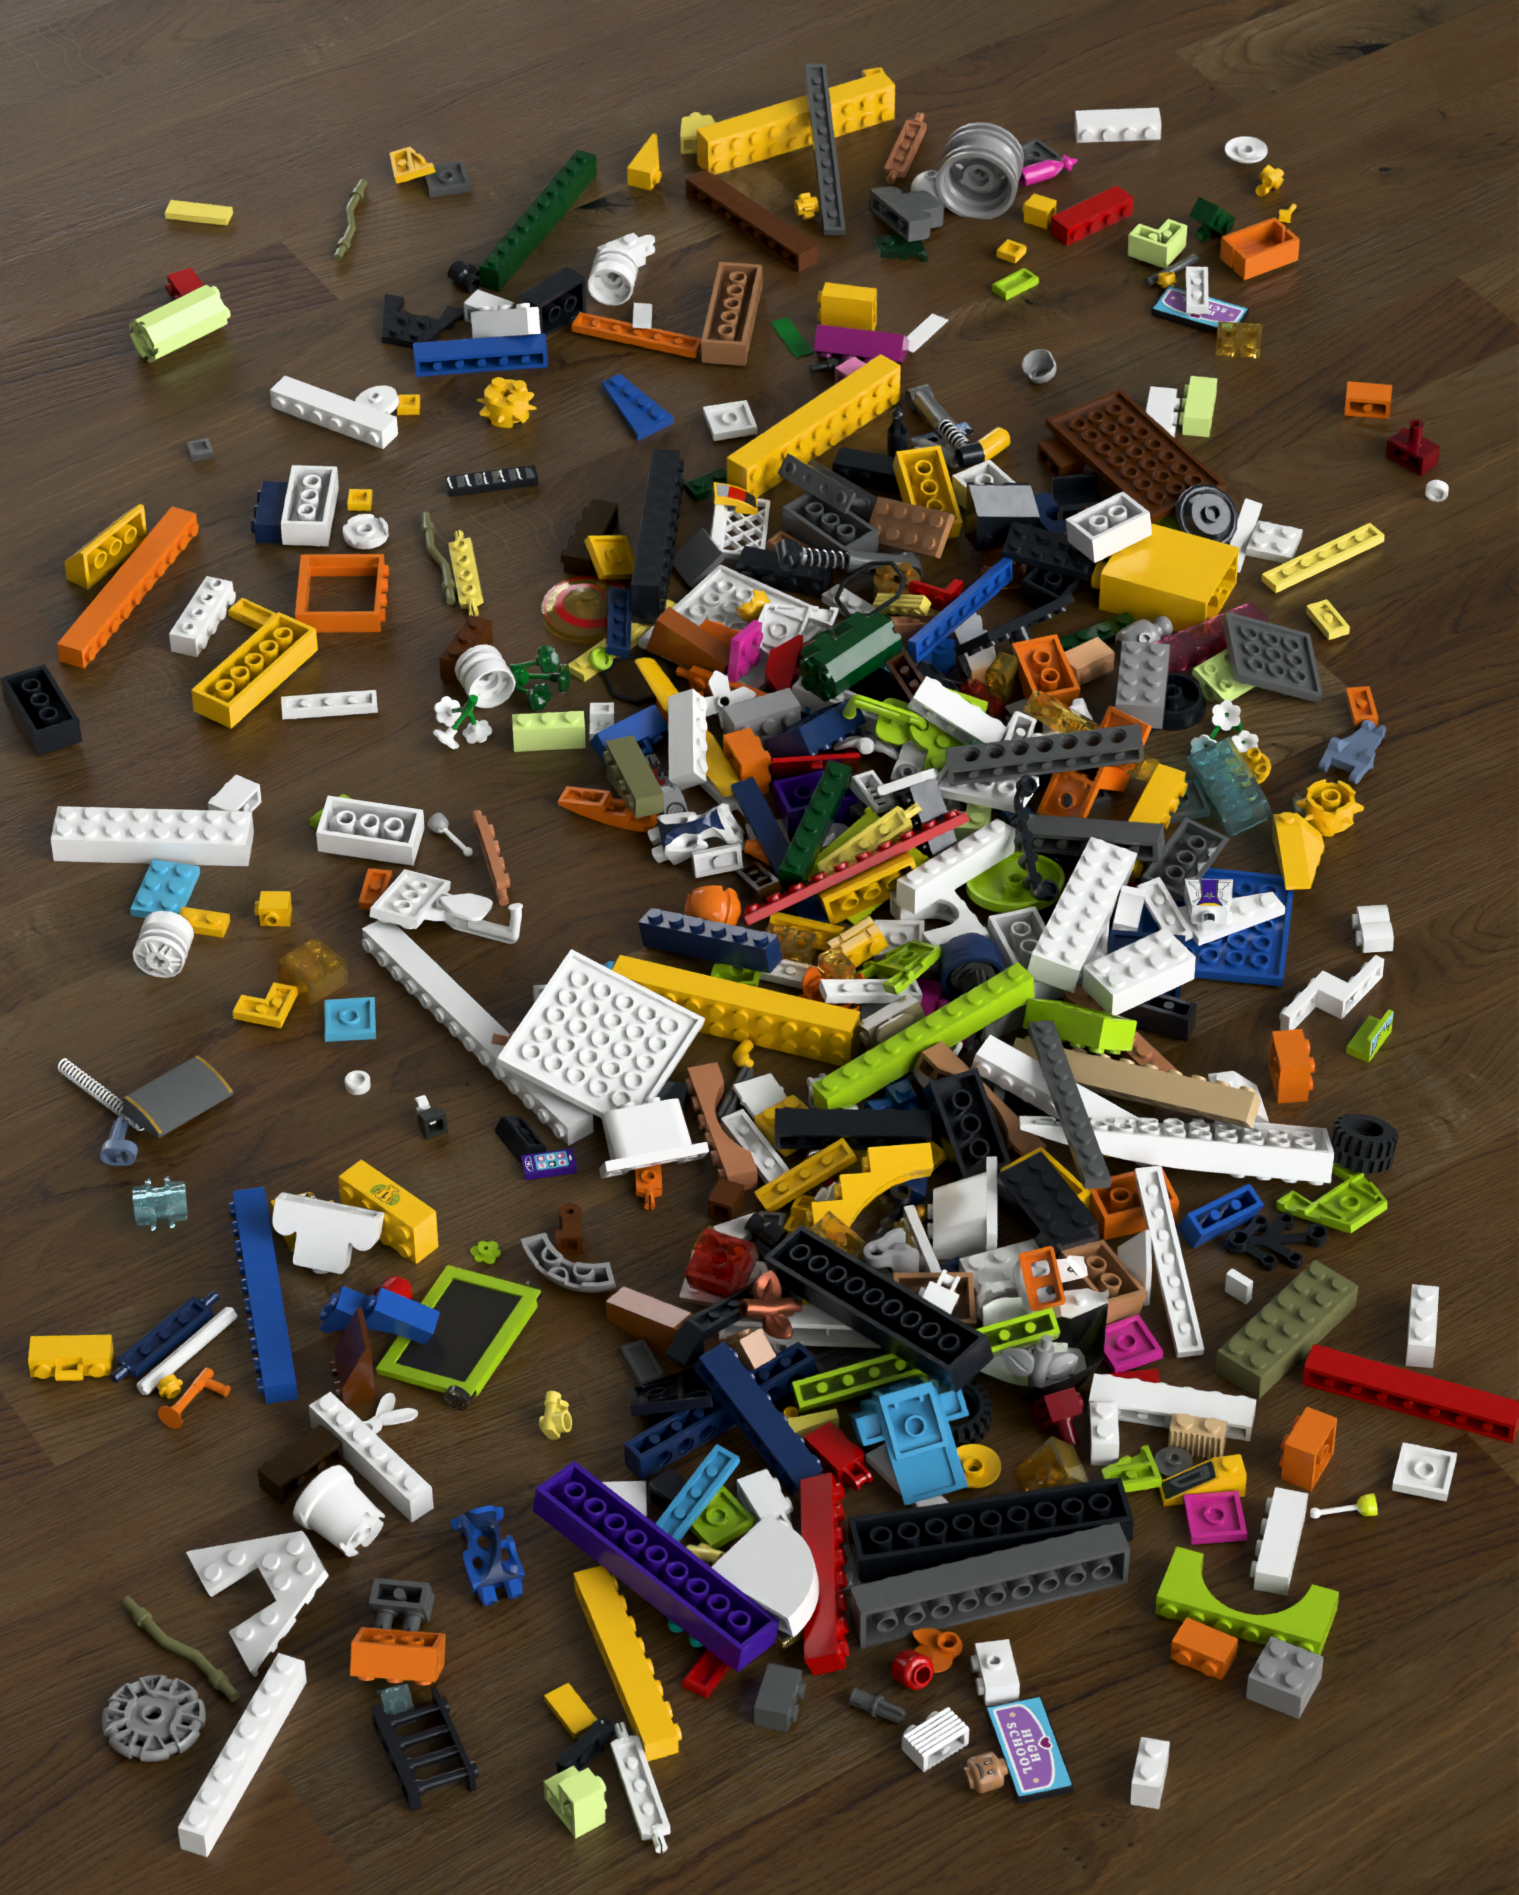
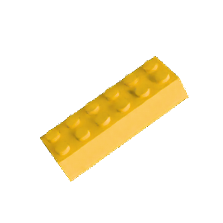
[191,612,318,729]

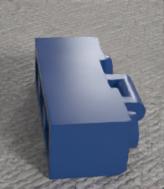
[590,704,668,765]

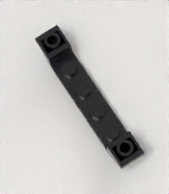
[666,1281,802,1369]

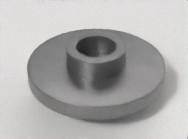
[1154,1447,1193,1478]

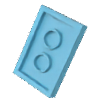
[130,859,200,918]

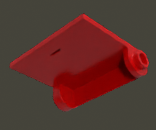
[769,748,860,777]

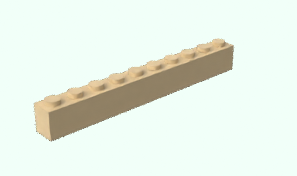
[1013,1036,1261,1129]

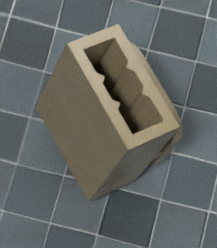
[857,994,926,1051]

